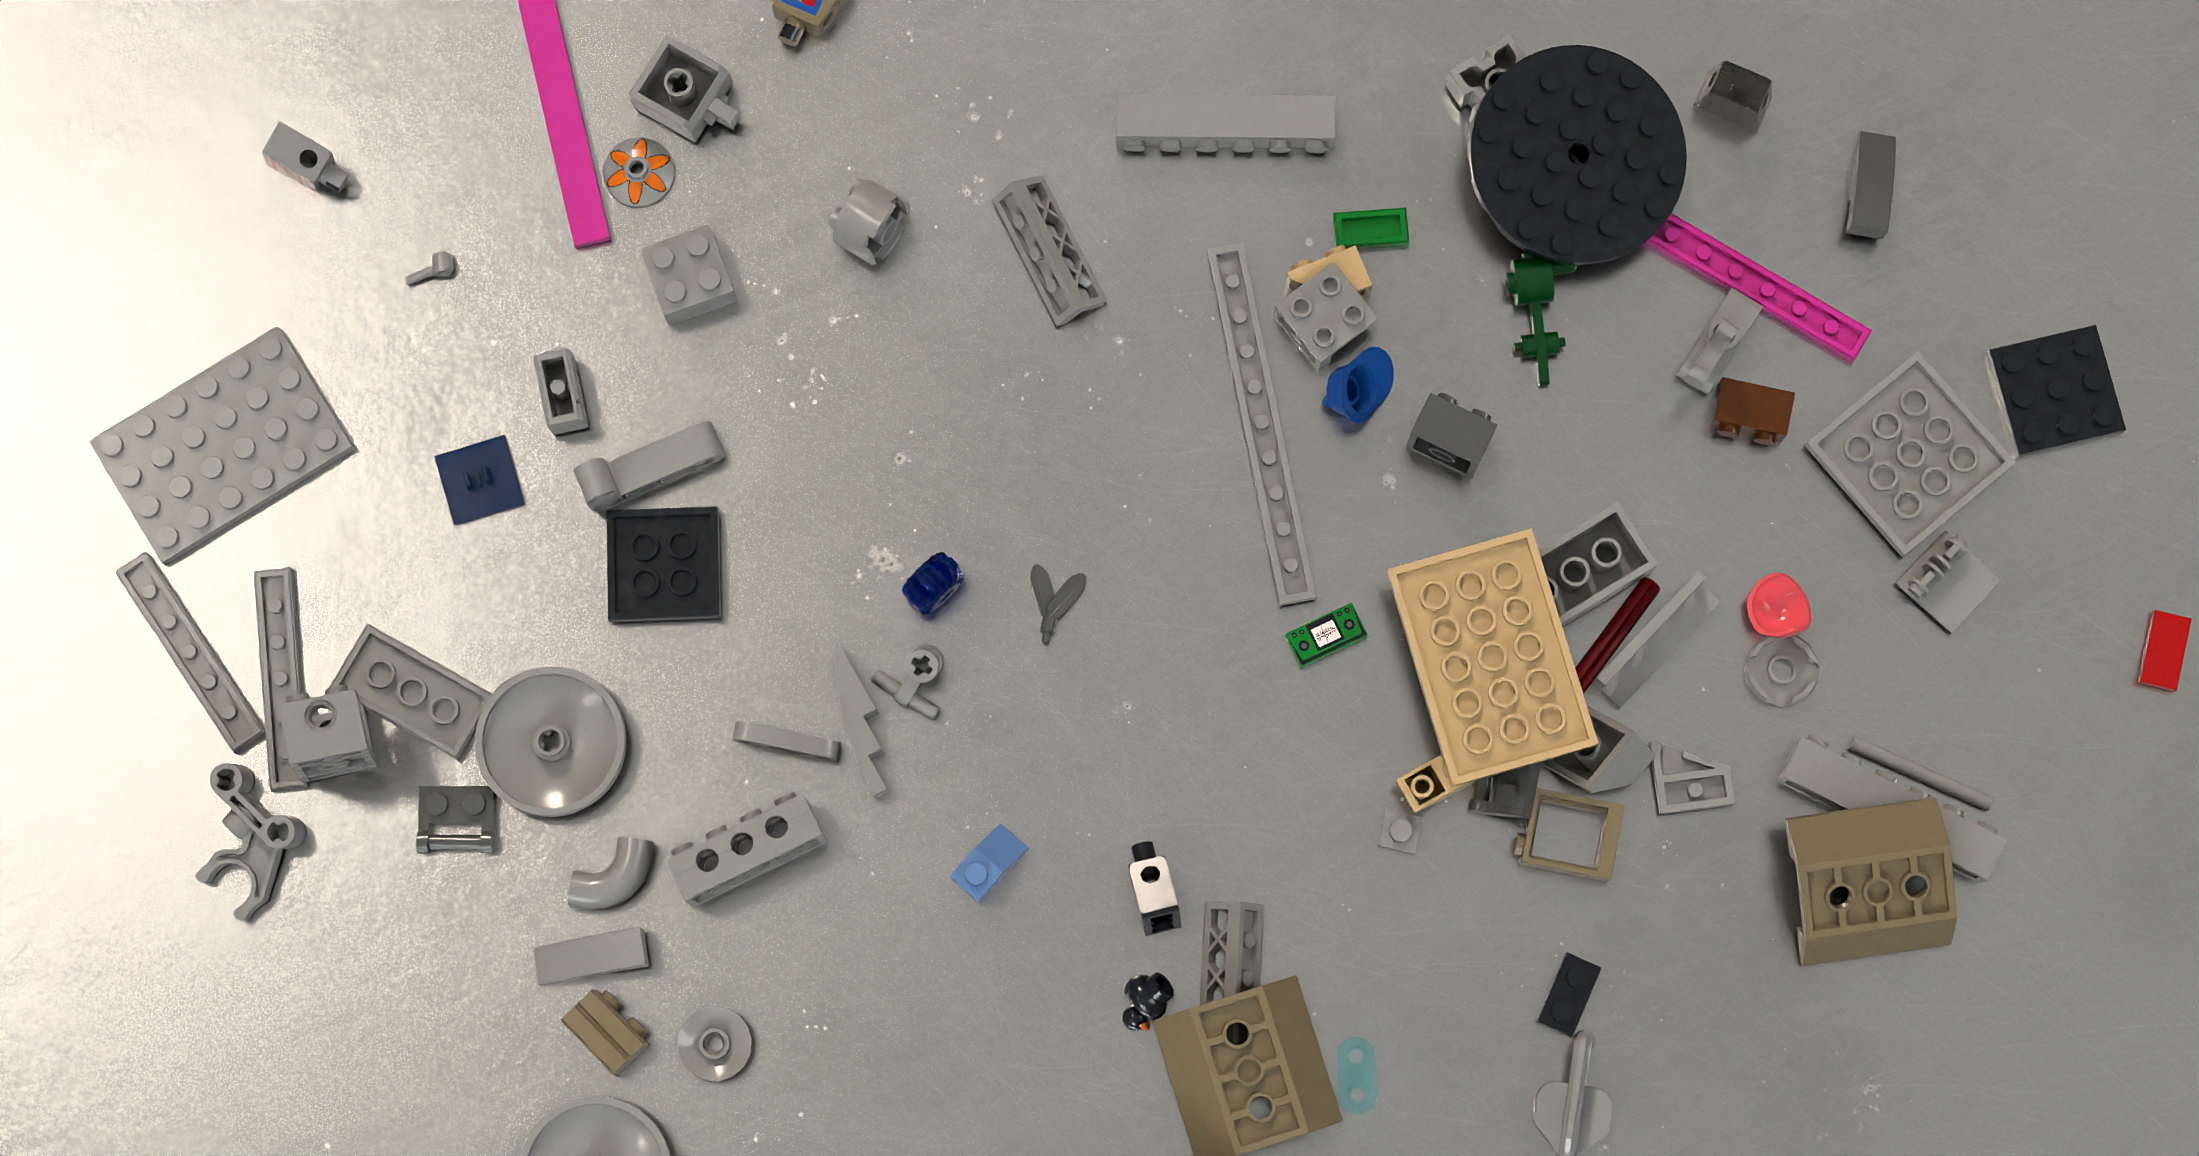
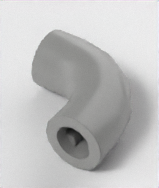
[568,837,655,910]

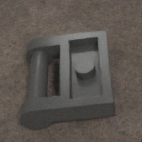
[1468,762,1541,819]
[416,786,496,854]

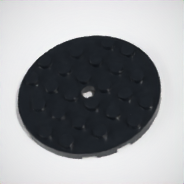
[1467,45,1687,265]

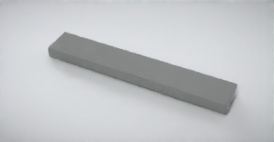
[114,551,265,754]
[253,567,309,792]

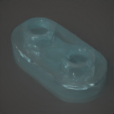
[1337,1037,1377,1114]

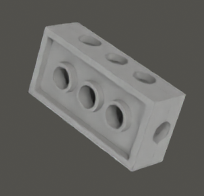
[665,792,828,907]

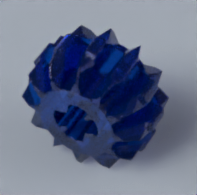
[902,552,965,615]

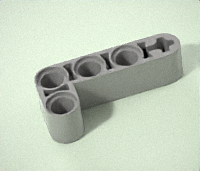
[573,421,725,512]

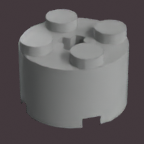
[828,177,910,265]

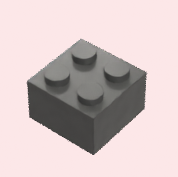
[1406,392,1498,479]

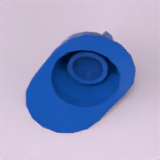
[1322,347,1394,423]

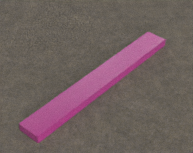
[518,0,611,248]
[1645,213,1872,364]

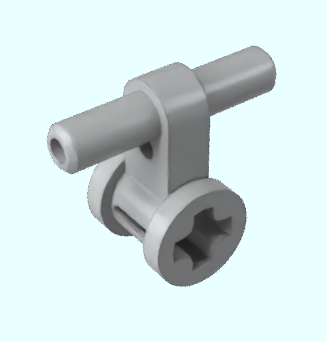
[871,644,944,719]

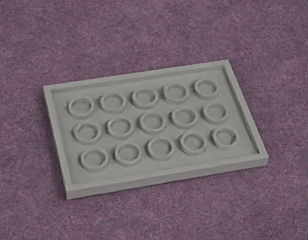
[88,325,355,565]

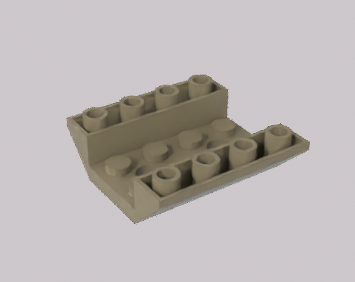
[1785,797,1958,966]
[1152,975,1343,1156]

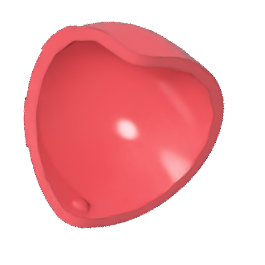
[1747,573,1811,638]

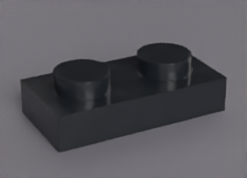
[1536,952,1602,1038]

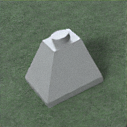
[1541,705,1656,793]

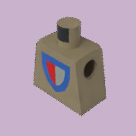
[772,0,847,47]

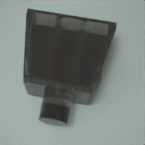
[1693,60,1772,132]

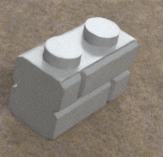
[533,348,589,435]

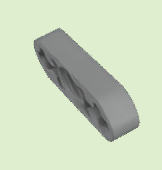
[732,721,841,762]

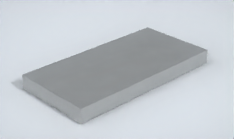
[329,624,492,761]

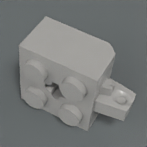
[628,34,740,143]

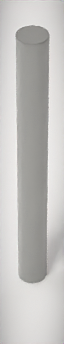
[1849,736,1994,811]

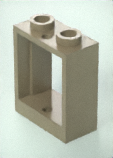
[1514,788,1625,883]

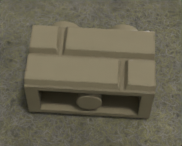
[561,988,649,1076]

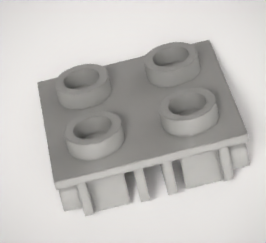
[1896,530,2001,634]

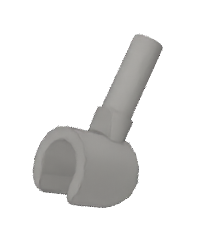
[404,251,454,285]

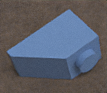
[950,823,1029,904]

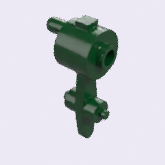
[1505,253,1577,386]

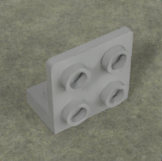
[1274,263,1377,372]

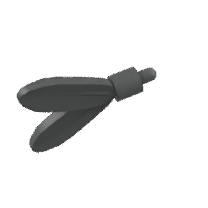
[1030,564,1086,643]

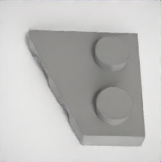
[1648,741,1736,815]

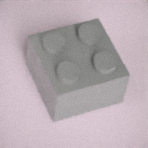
[640,224,738,326]

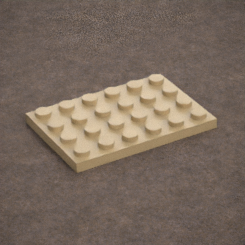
[1387,528,1599,787]

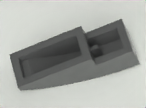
[1846,131,1896,239]

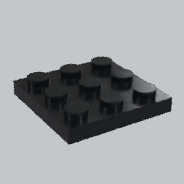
[1986,325,2126,458]
[606,506,721,622]

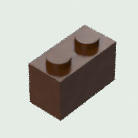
[1709,377,1795,445]

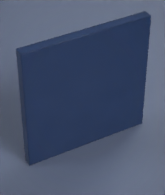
[434,435,525,526]

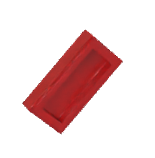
[2137,610,2192,692]

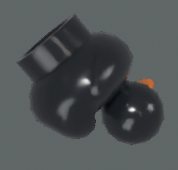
[1122,972,1174,1031]

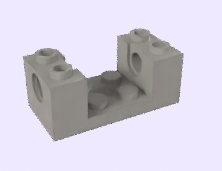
[278,685,377,782]

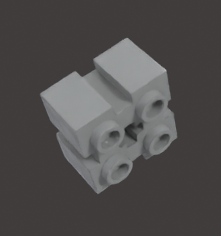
[1445,34,1526,123]

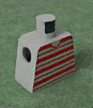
[261,121,349,193]

